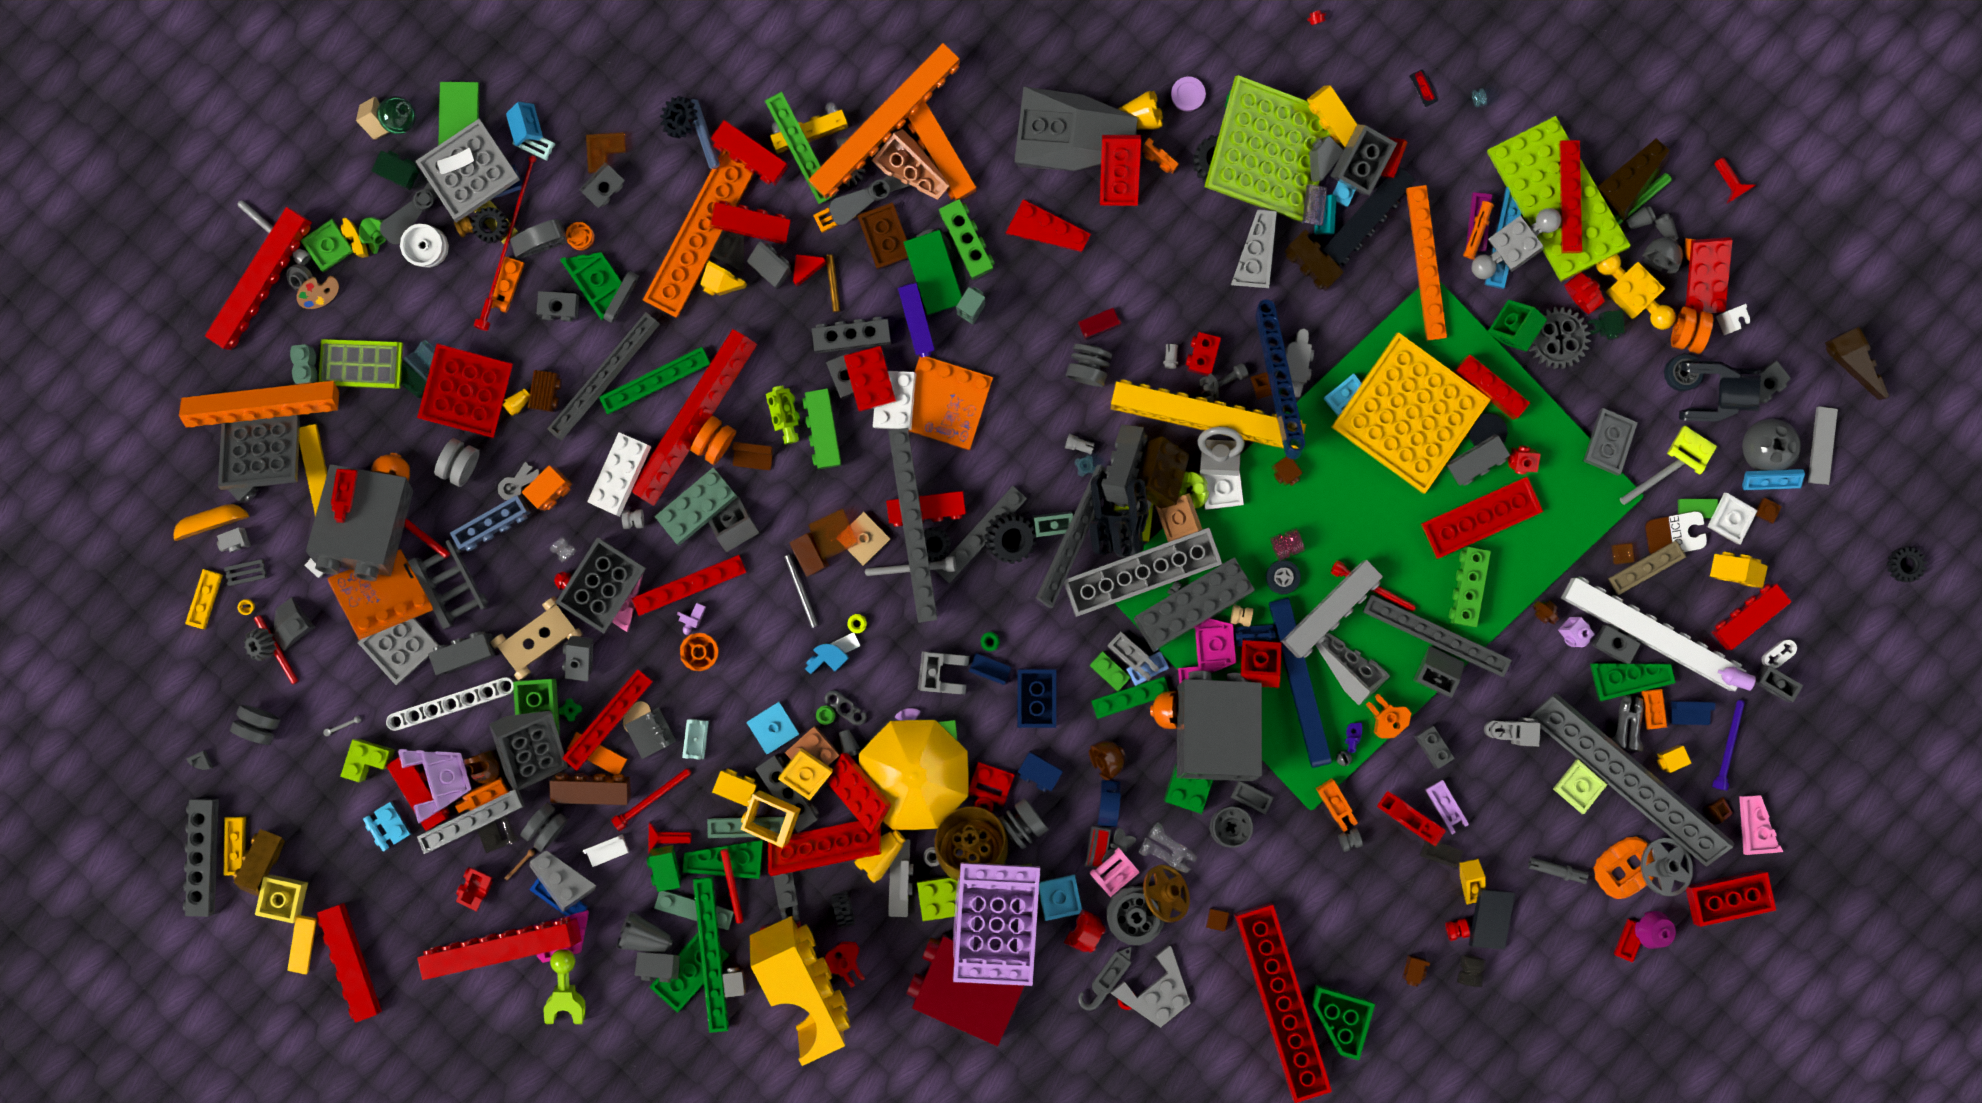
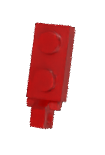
[331,469,358,523]

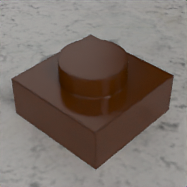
[1755,498,1782,524]

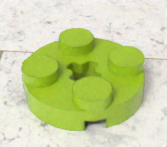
[1179,472,1209,509]

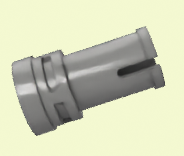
[1065,434,1094,455]

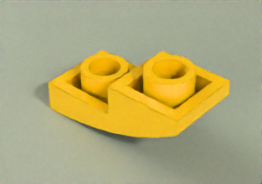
[341,218,369,258]

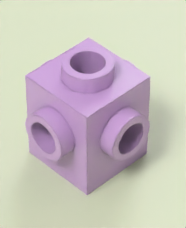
[1558,617,1594,647]

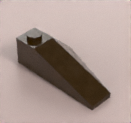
[1825,327,1889,400]

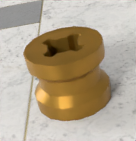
[454,214,474,237]

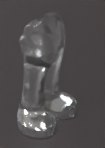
[1139,822,1197,873]

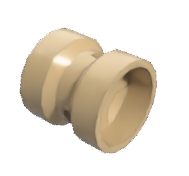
[1230,605,1253,627]

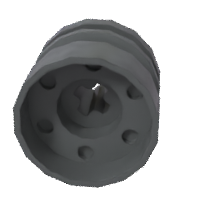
[1066,344,1112,387]
[998,797,1049,850]
[1209,807,1253,848]

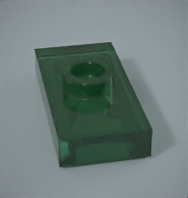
[401,361,427,399]

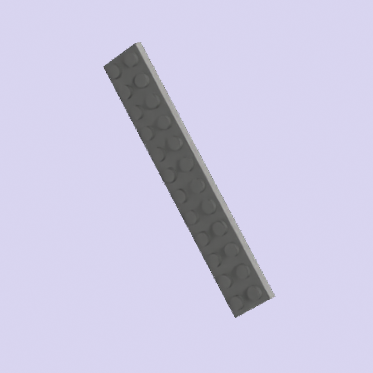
[1529,693,1734,867]

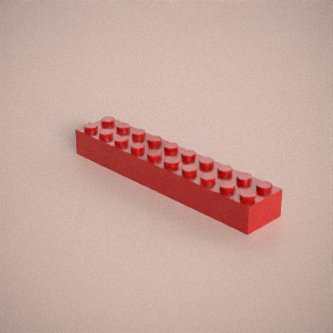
[1234,902,1332,1103]

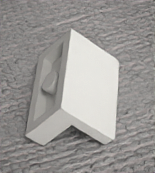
[583,834,629,867]

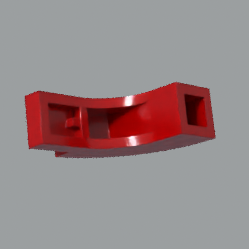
[1377,791,1446,847]

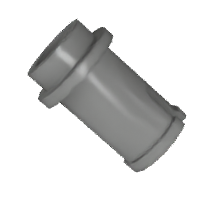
[1163,344,1178,369]

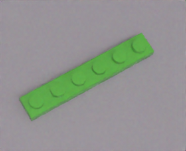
[765,91,836,204]

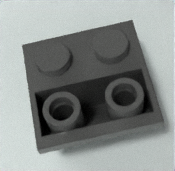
[747,241,792,289]
[1413,646,1464,698]

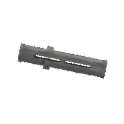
[1528,857,1588,884]

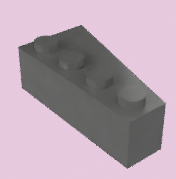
[1102,424,1148,504]

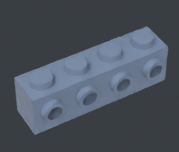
[450,495,531,552]

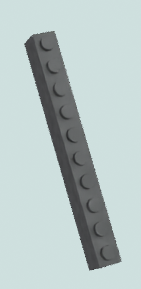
[888,428,938,623]

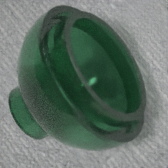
[377,96,416,134]

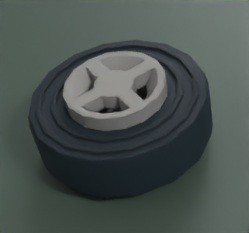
[1266,560,1301,595]

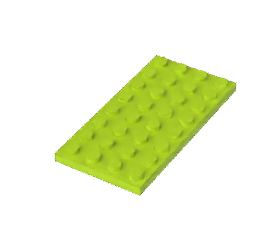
[1487,116,1631,282]

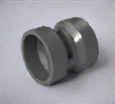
[1338,828,1363,852]

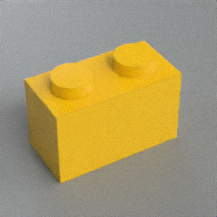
[712,768,758,807]

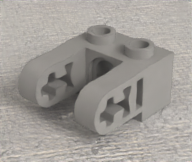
[918,651,969,695]
[1484,717,1540,747]

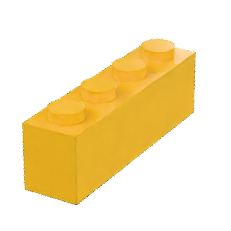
[1306,85,1357,150]

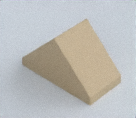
[356,97,391,140]

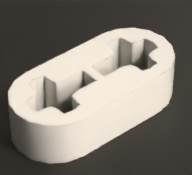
[1762,640,1797,669]

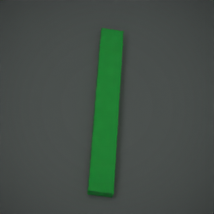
[693,876,729,1033]

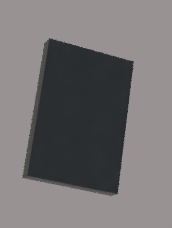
[1469,888,1515,950]

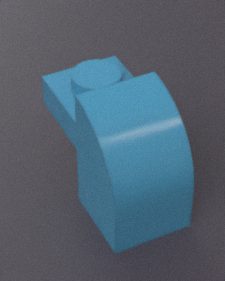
[805,644,850,674]

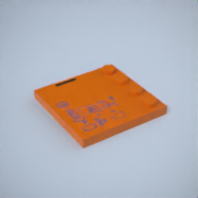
[909,356,993,451]
[328,549,433,640]

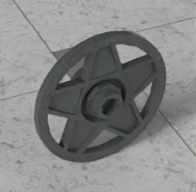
[1641,838,1693,897]

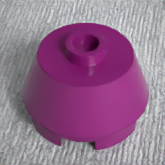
[1635,911,1676,949]

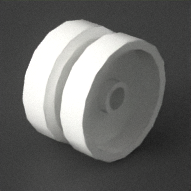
[400,224,449,268]

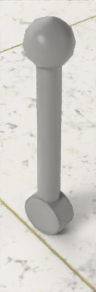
[323,716,361,736]

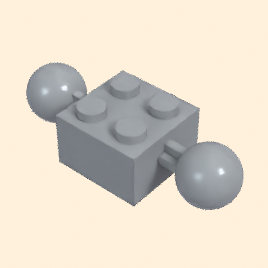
[1471,208,1561,279]

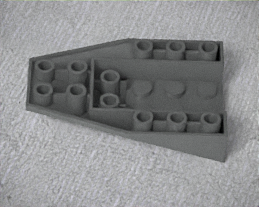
[1014,87,1138,171]

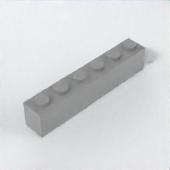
[1281,560,1383,658]

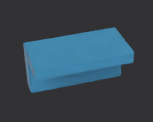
[506,101,543,146]

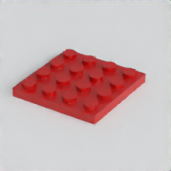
[417,344,513,438]

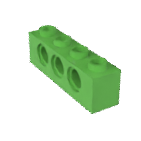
[939,199,995,281]

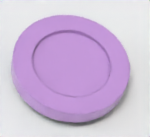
[1171,77,1206,112]

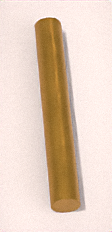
[826,255,840,312]

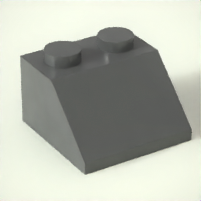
[708,496,759,552]

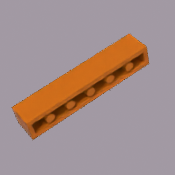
[907,101,976,201]

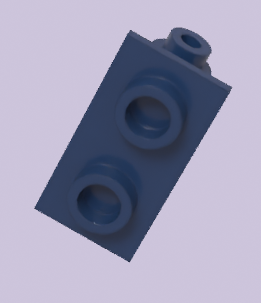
[1235,625,1275,646]

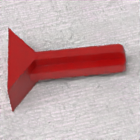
[1714,158,1755,203]
[648,821,692,854]

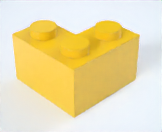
[1710,552,1768,588]

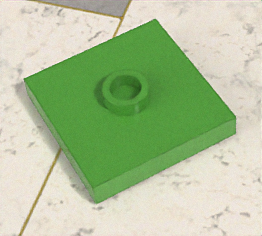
[301,219,353,272]

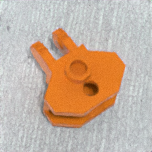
[1366,694,1411,738]

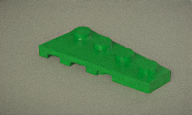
[1590,664,1676,701]

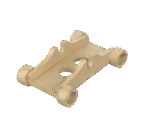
[490,596,583,681]

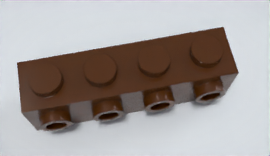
[550,772,631,805]

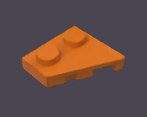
[1142,138,1179,174]

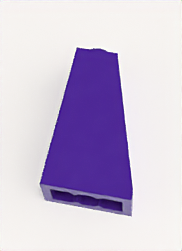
[898,282,934,357]

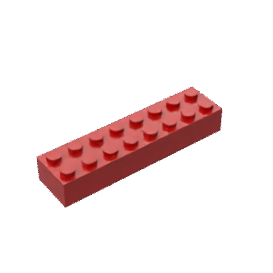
[417,916,582,980]

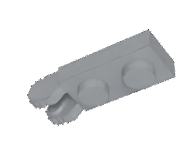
[1108,631,1159,681]

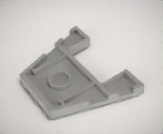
[1110,945,1191,1028]

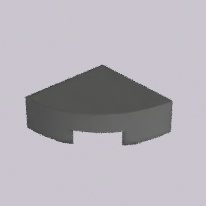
[186,750,213,770]

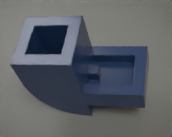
[1098,780,1121,827]

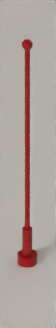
[473,155,536,331]

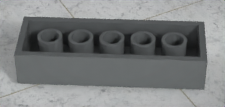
[1133,557,1255,652]

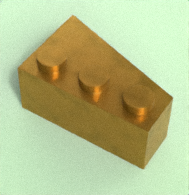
[233,829,285,897]

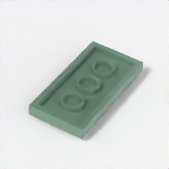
[654,468,738,546]

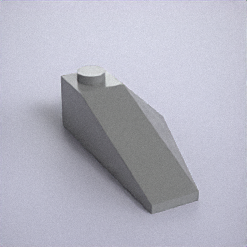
[1315,632,1390,705]

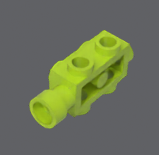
[766,385,800,444]

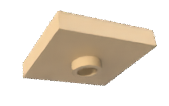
[836,512,891,566]

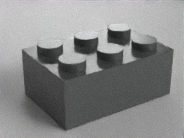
[1330,124,1397,195]
[428,631,499,675]

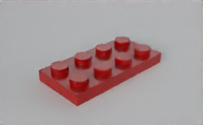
[1100,135,1141,206]
[1686,237,1732,313]
[827,753,892,834]

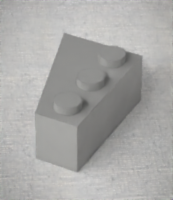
[530,850,596,912]

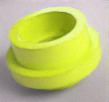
[848,614,867,633]

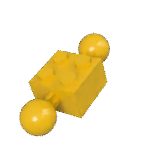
[1596,254,1676,330]

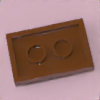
[857,202,908,270]

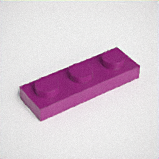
[1466,192,1492,252]

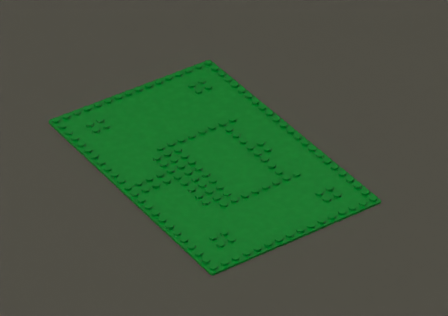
[1115,280,1643,810]

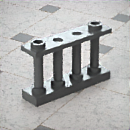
[408,540,488,630]

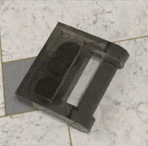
[477,816,519,853]

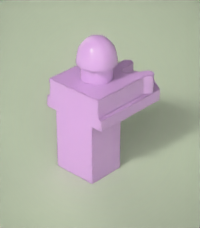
[677,603,706,635]

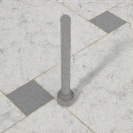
[238,200,311,266]
[865,556,956,576]

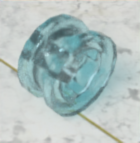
[1472,88,1487,107]

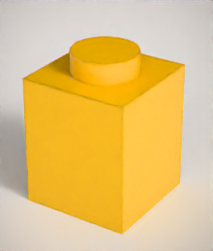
[1657,745,1691,773]

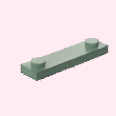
[654,891,734,930]

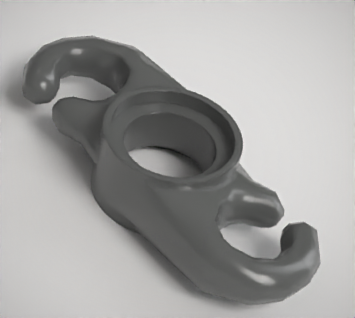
[824,690,867,725]

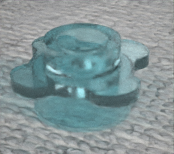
[1074,455,1096,477]

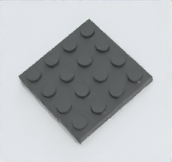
[218,415,300,490]

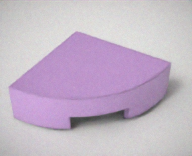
[895,708,921,721]

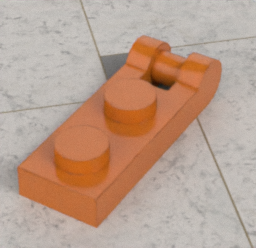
[491,256,525,313]

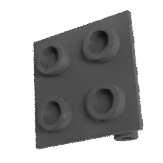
[625,707,676,759]

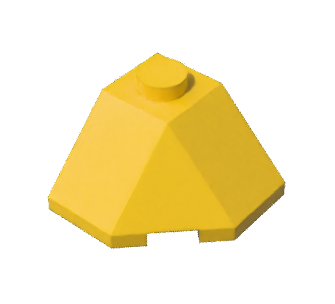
[701,261,747,296]

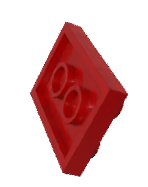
[844,346,896,412]

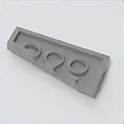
[1231,209,1277,288]

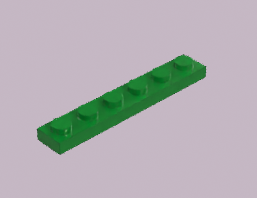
[599,347,710,415]

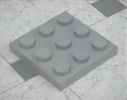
[358,618,439,685]

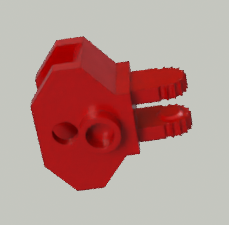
[1564,272,1605,314]
[825,941,865,988]

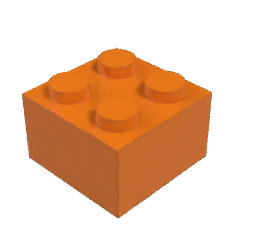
[522,465,572,511]

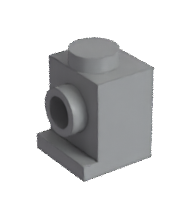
[217,528,251,553]

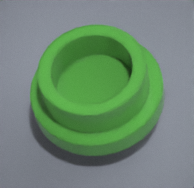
[816,706,835,725]

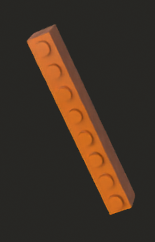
[179,381,339,427]

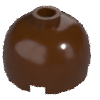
[1089,741,1125,780]

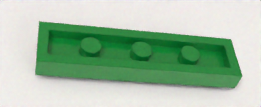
[1091,676,1169,719]

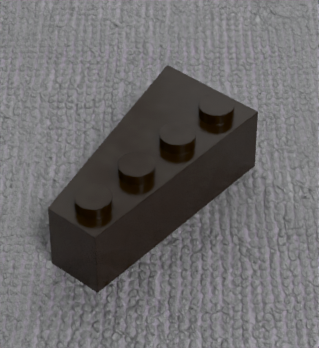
[1598,138,1670,221]

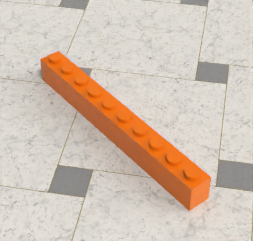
[808,43,960,199]

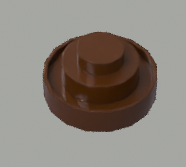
[1533,601,1559,625]

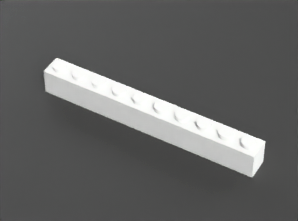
[1561,576,1746,691]

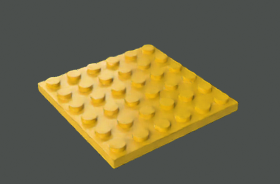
[1331,332,1491,494]

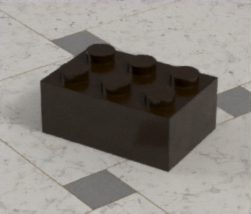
[1134,436,1190,509]

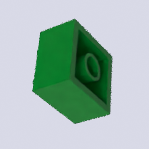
[1488,299,1547,352]
[1164,764,1213,814]

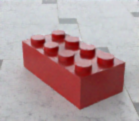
[1686,870,1776,927]

